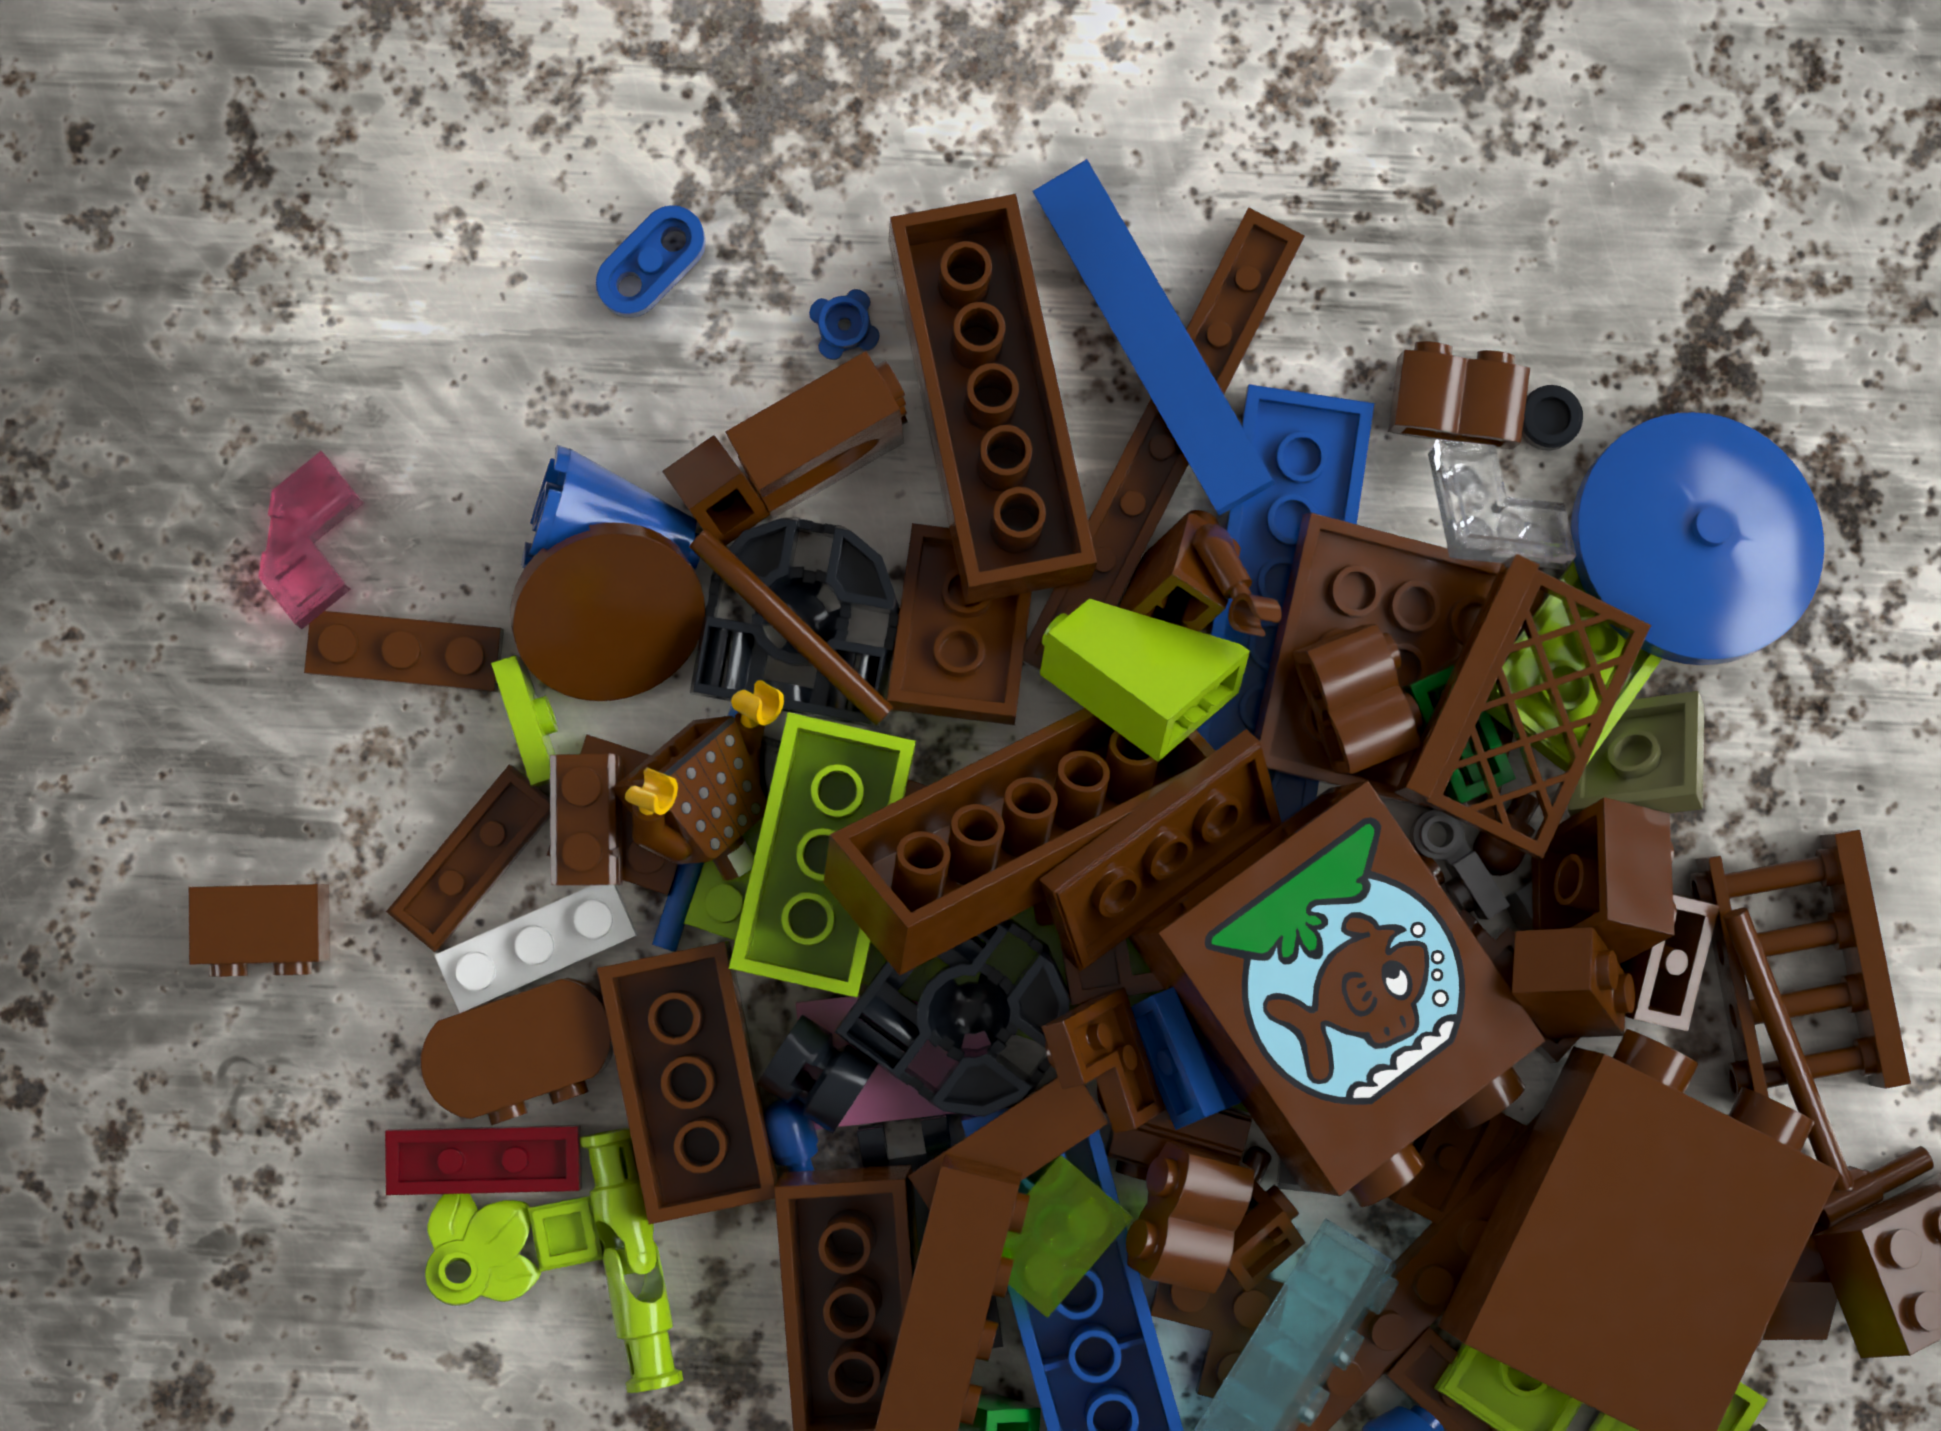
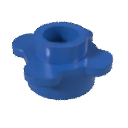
[809,289,880,360]

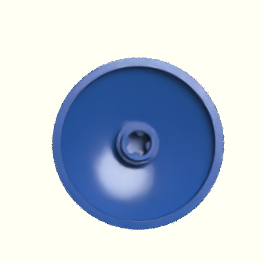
[1570,412,1824,665]

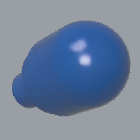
[763,1099,819,1172]

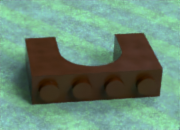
[725,351,908,519]

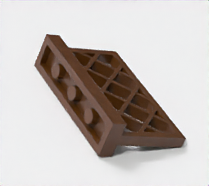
[1394,553,1651,859]

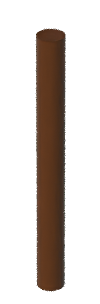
[689,529,894,726]

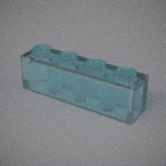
[1193,1218,1399,1431]

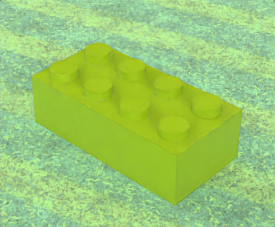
[729,712,916,998]

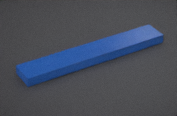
[1033,159,1275,516]

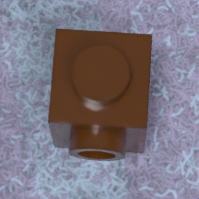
[662,435,771,546]

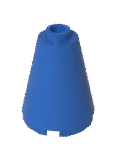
[521,445,700,570]

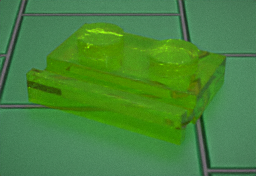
[1002,1154,1133,1318]

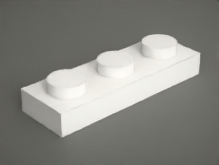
[435,885,638,1013]

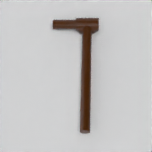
[1723,907,1934,1229]

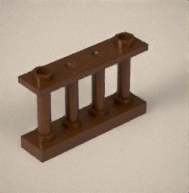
[1690,829,1911,1100]

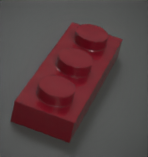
[385,1125,582,1195]

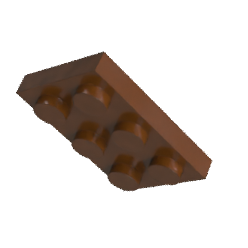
[887,523,1032,726]

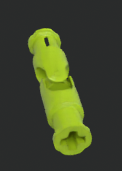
[579,1127,684,1393]

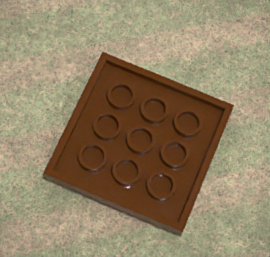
[1254,513,1544,820]

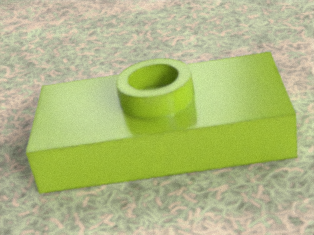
[491,655,558,787]

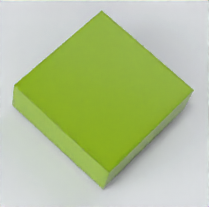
[528,1195,604,1272]

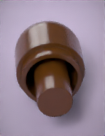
[1472,793,1539,876]

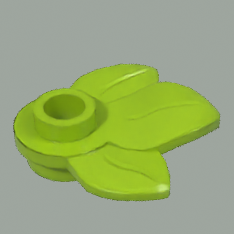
[425,1194,541,1306]

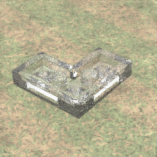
[1428,439,1576,570]

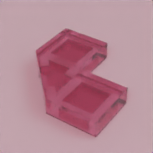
[258,451,364,629]

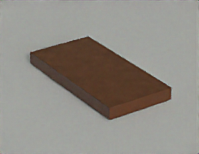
[1039,729,1282,971]

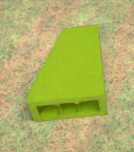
[1040,598,1250,762]

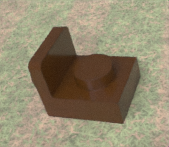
[1227,1180,1306,1293]

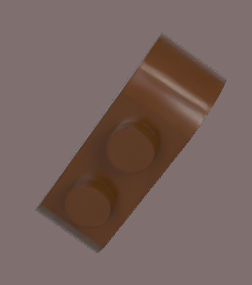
[421,977,614,1125]

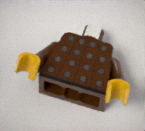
[612,680,784,881]

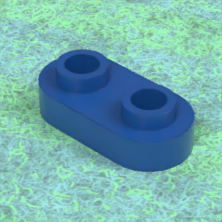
[596,205,706,318]

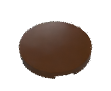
[510,522,705,701]

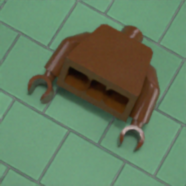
[1119,510,1282,637]

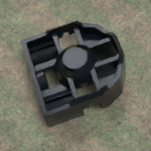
[689,517,900,728]
[834,918,1070,1116]

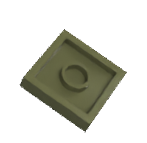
[1568,691,1704,817]

